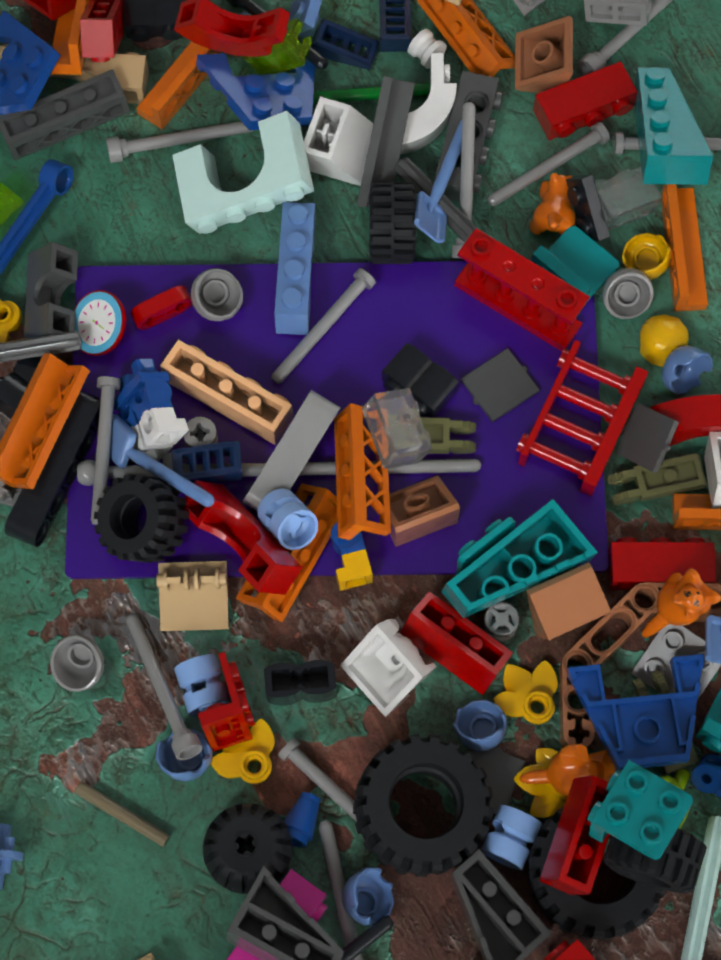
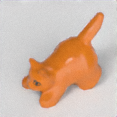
[529,173,576,236]
[642,568,721,638]
[519,744,616,796]

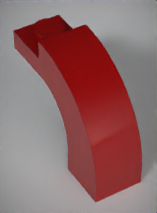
[174,0,290,57]
[649,394,721,446]

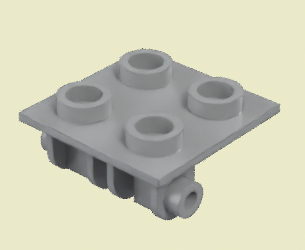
[631,624,721,700]

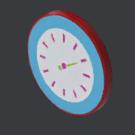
[74,290,126,356]

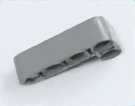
[242,390,341,512]

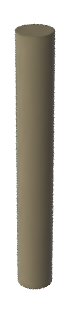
[74,781,171,847]

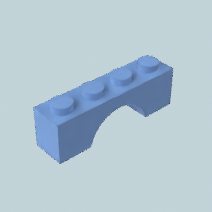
[274,202,316,335]

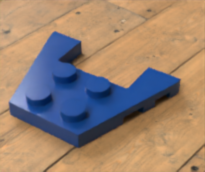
[0,11,61,115]
[196,48,315,130]
[567,654,704,771]

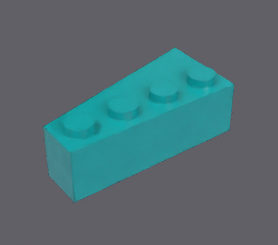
[634,67,713,185]
[441,499,598,618]

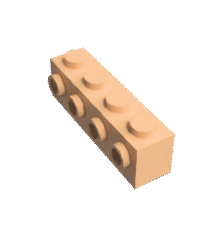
[160,339,293,445]

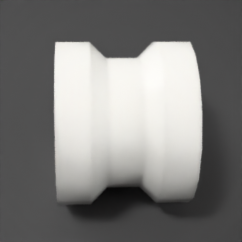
[408,29,447,69]

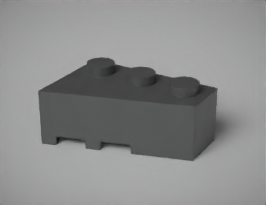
[450,849,552,960]
[226,866,344,960]

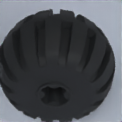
[203,803,292,894]

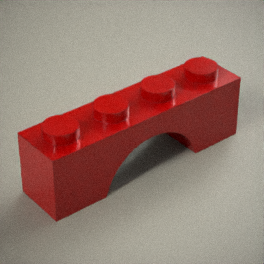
[183,480,303,595]

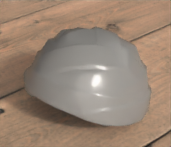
[191,268,243,322]
[602,268,654,319]
[50,634,104,692]

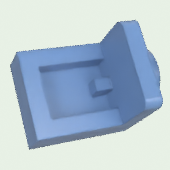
[287,0,322,43]

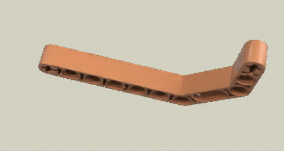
[559,582,721,750]

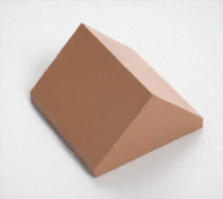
[515,16,573,93]
[377,475,460,547]
[526,562,611,640]

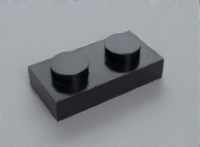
[566,175,610,241]

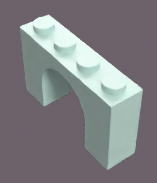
[172,111,314,234]

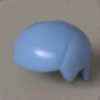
[661,346,713,395]
[453,699,507,751]
[155,729,213,782]
[342,867,394,926]

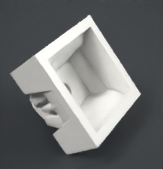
[340,619,437,717]

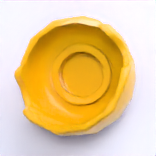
[622,233,671,280]
[639,314,689,367]

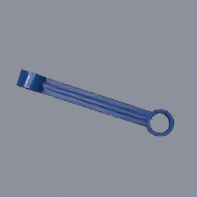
[0,159,74,275]

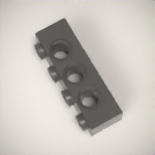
[434,71,503,202]

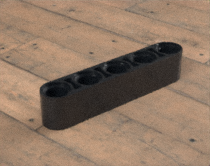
[4,391,101,547]

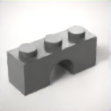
[24,242,78,339]

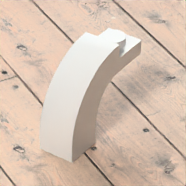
[400,53,457,154]

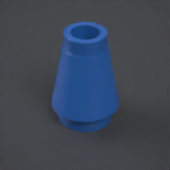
[284,792,321,848]

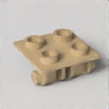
[156,561,229,631]

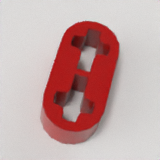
[130,285,192,330]

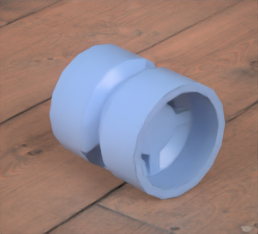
[257,488,318,550]
[174,654,231,716]
[480,805,542,871]

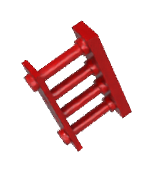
[454,228,590,352]
[516,340,648,497]

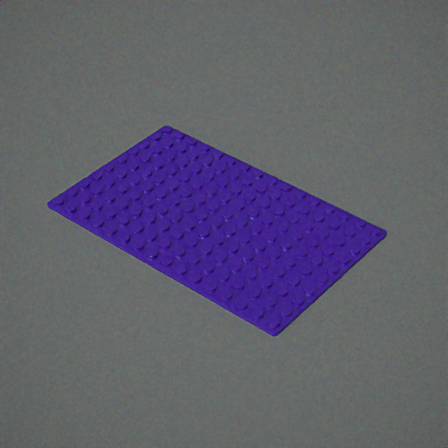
[65,260,609,580]

